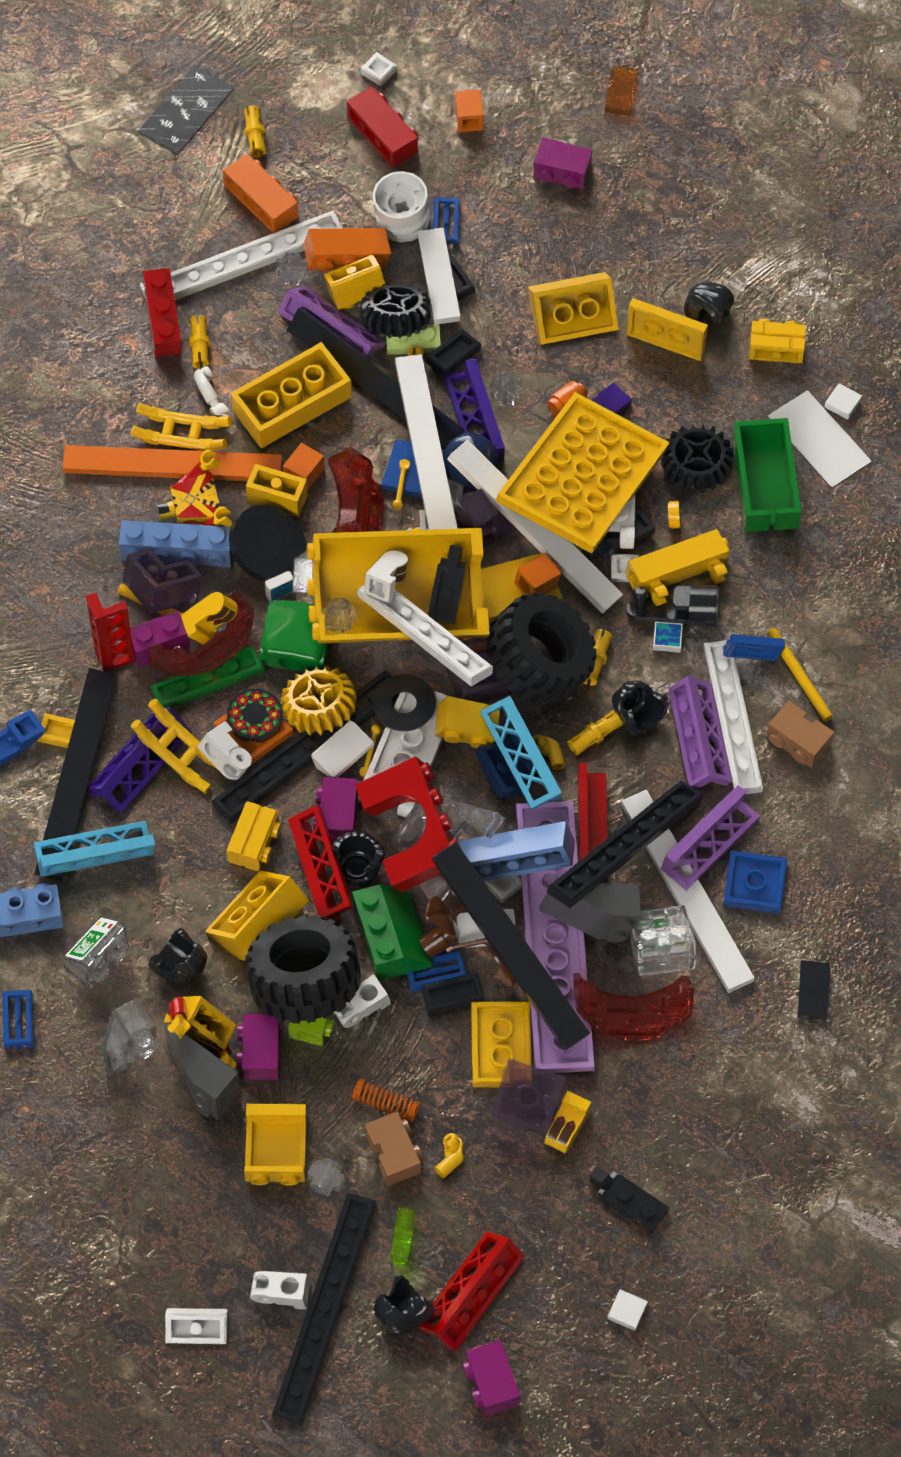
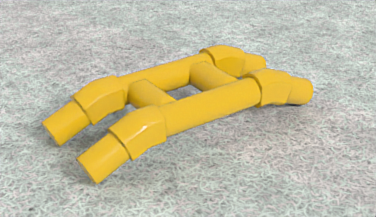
[130,403,233,452]
[131,699,218,794]

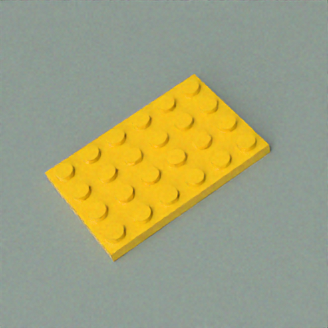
[496,392,669,554]

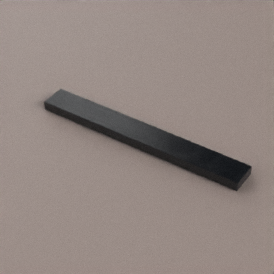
[287,307,465,450]
[34,668,116,881]
[212,670,400,824]
[547,780,703,908]
[431,842,590,1051]
[272,1193,376,1427]

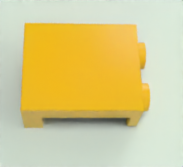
[244,1104,307,1186]

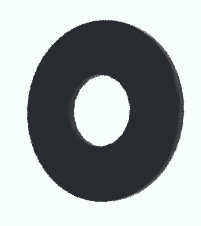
[372,674,436,731]

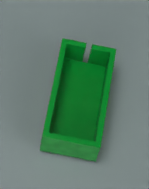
[731,418,801,532]

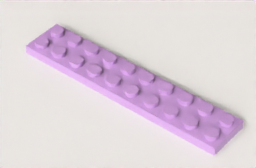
[516,801,594,1074]

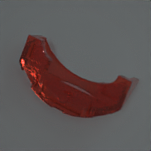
[328,447,385,533]
[148,589,254,676]
[573,973,695,1041]

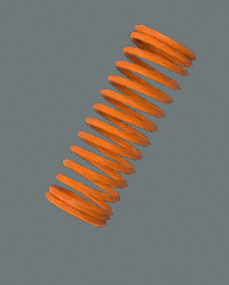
[352,1078,420,1123]

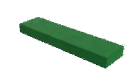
[150,645,265,708]

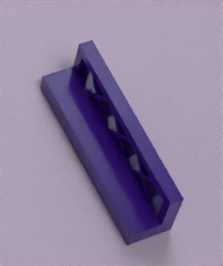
[444,358,505,463]
[87,708,192,813]

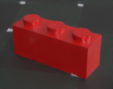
[347,86,419,168]
[143,267,181,357]

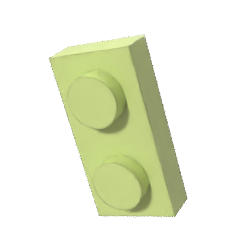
[386,325,440,355]

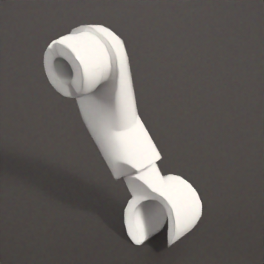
[193,366,229,417]

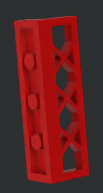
[86,592,135,672]
[577,763,608,881]
[288,805,353,923]
[418,1231,525,1351]

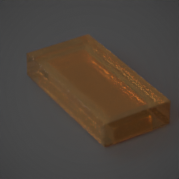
[604,66,638,116]

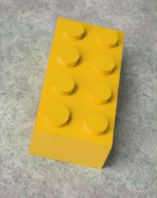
[230,342,352,449]

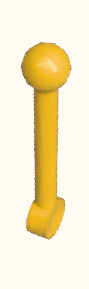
[392,459,410,510]
[359,724,381,779]

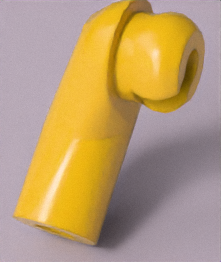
[532,734,565,771]
[434,1133,464,1179]

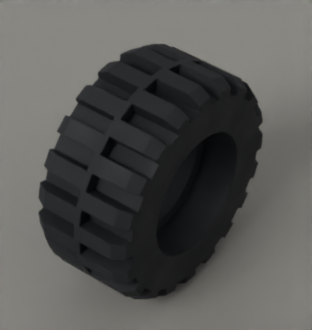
[486,592,596,704]
[245,915,361,1024]

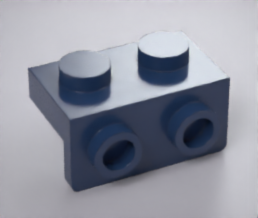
[475,734,538,799]

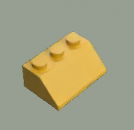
[528,272,619,345]
[205,870,310,961]

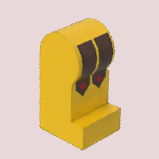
[181,592,238,645]
[544,1091,591,1154]

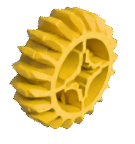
[281,665,357,735]

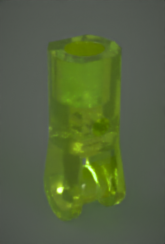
[390,1208,416,1266]

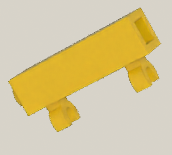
[625,529,730,606]

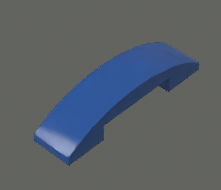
[0,709,46,766]

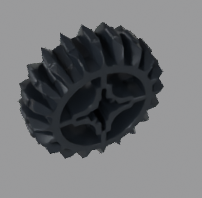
[360,283,432,339]
[661,423,734,494]

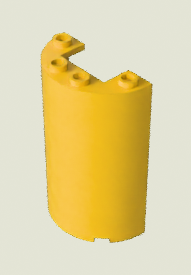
[307,528,490,643]

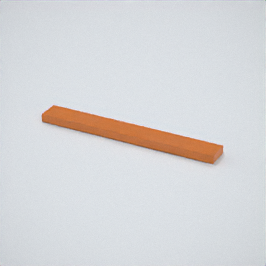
[62,445,282,481]

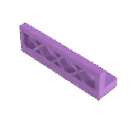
[278,286,387,358]
[668,676,732,790]
[661,785,760,891]

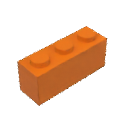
[223,153,299,233]
[303,228,391,272]

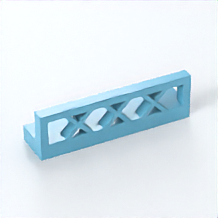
[480,696,563,810]
[33,821,155,877]

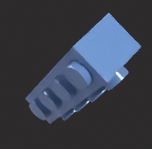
[119,520,232,567]
[458,821,575,881]
[0,883,64,938]

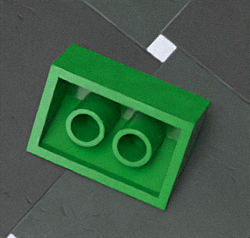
[352,885,433,981]

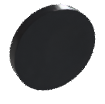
[229,505,306,582]

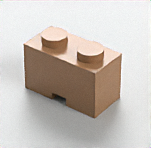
[766,700,834,768]
[364,1111,424,1186]

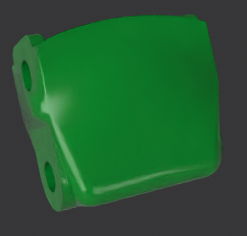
[259,600,332,673]

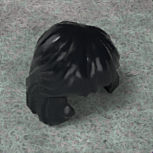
[684,282,735,324]
[612,680,669,736]
[332,832,386,888]
[148,928,208,984]
[374,1275,436,1334]

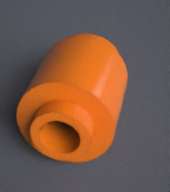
[547,381,588,417]

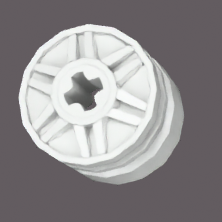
[372,171,431,243]

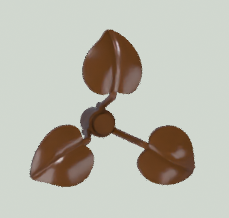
[420,882,516,986]

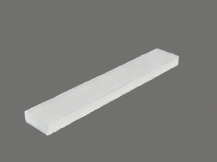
[357,585,493,687]
[703,639,763,794]

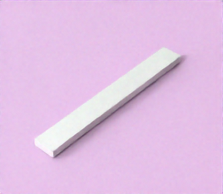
[140,211,343,300]
[395,354,458,530]
[447,440,623,614]
[621,789,754,993]

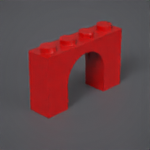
[355,756,462,893]

